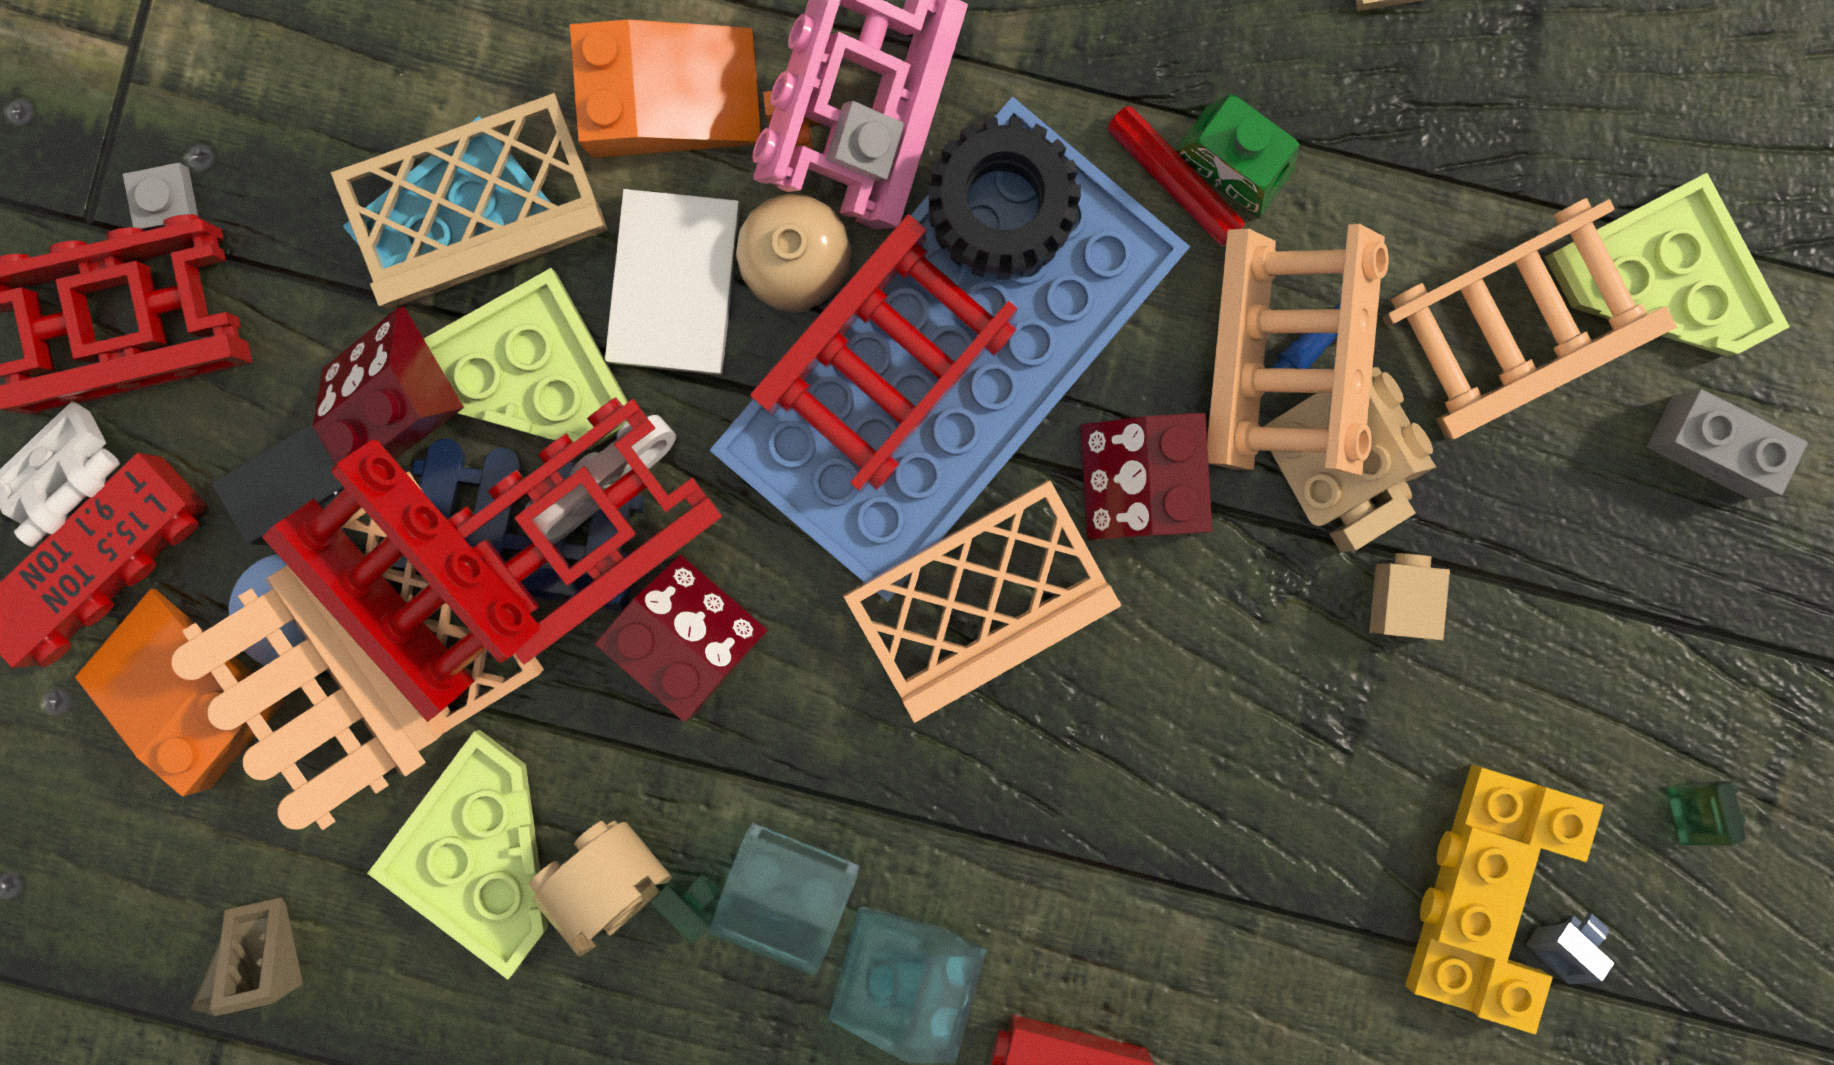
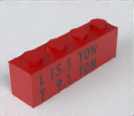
[0,453,209,668]

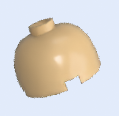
[736,193,852,313]

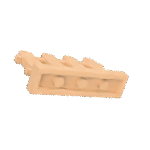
[172,566,426,830]

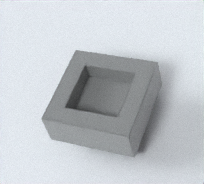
[826,101,904,181]
[123,162,198,232]

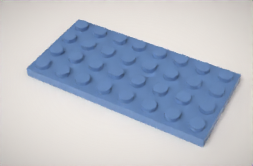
[710,96,1190,602]

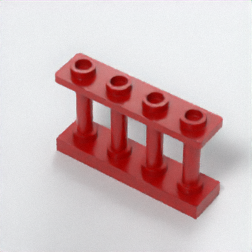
[262,440,540,722]

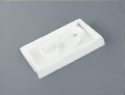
[605,189,741,375]

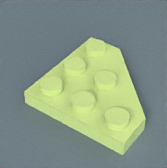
[1545,173,1790,357]
[424,268,628,450]
[367,730,548,980]

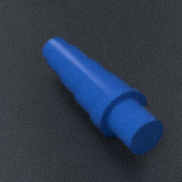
[1271,302,1341,369]

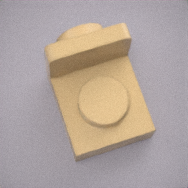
[1329,482,1415,553]

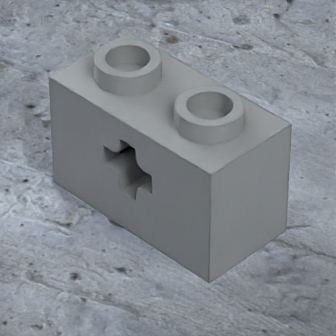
[1647,389,1808,499]

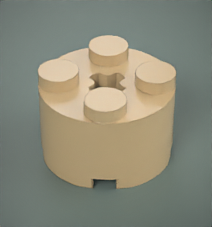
[528,821,672,956]

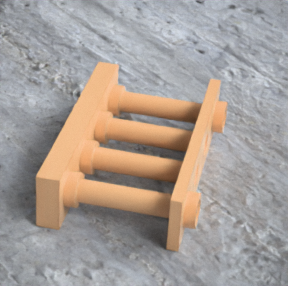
[1382,198,1677,439]
[1207,224,1389,475]

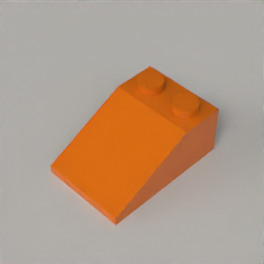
[570,19,761,158]
[75,589,286,797]

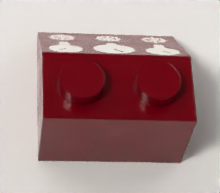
[313,307,464,465]
[1080,413,1212,540]
[595,555,768,723]

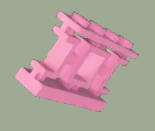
[752,0,968,230]

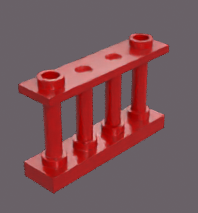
[750,214,1018,493]

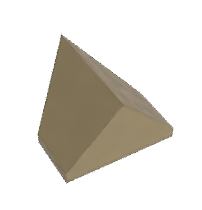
[190,897,303,1016]

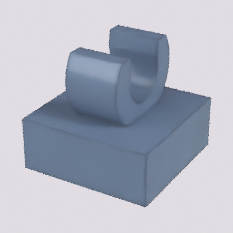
[1525,913,1614,984]

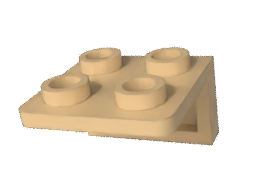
[1264,367,1436,526]

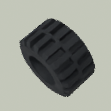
[929,117,1081,280]

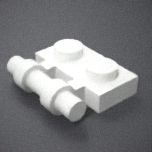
[0,401,120,547]

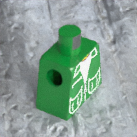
[1174,94,1300,219]

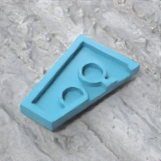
[343,116,551,268]

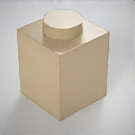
[1369,553,1450,640]

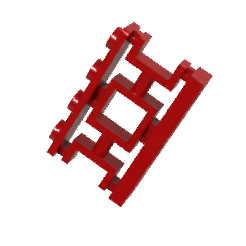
[0,214,253,415]
[448,397,723,665]

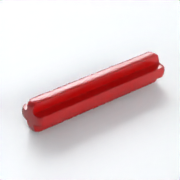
[1107,106,1245,246]

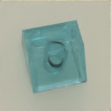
[708,823,859,976]
[828,907,987,1063]

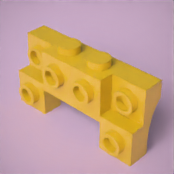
[1405,764,1603,1035]

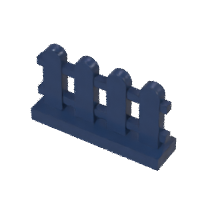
[390,438,645,612]

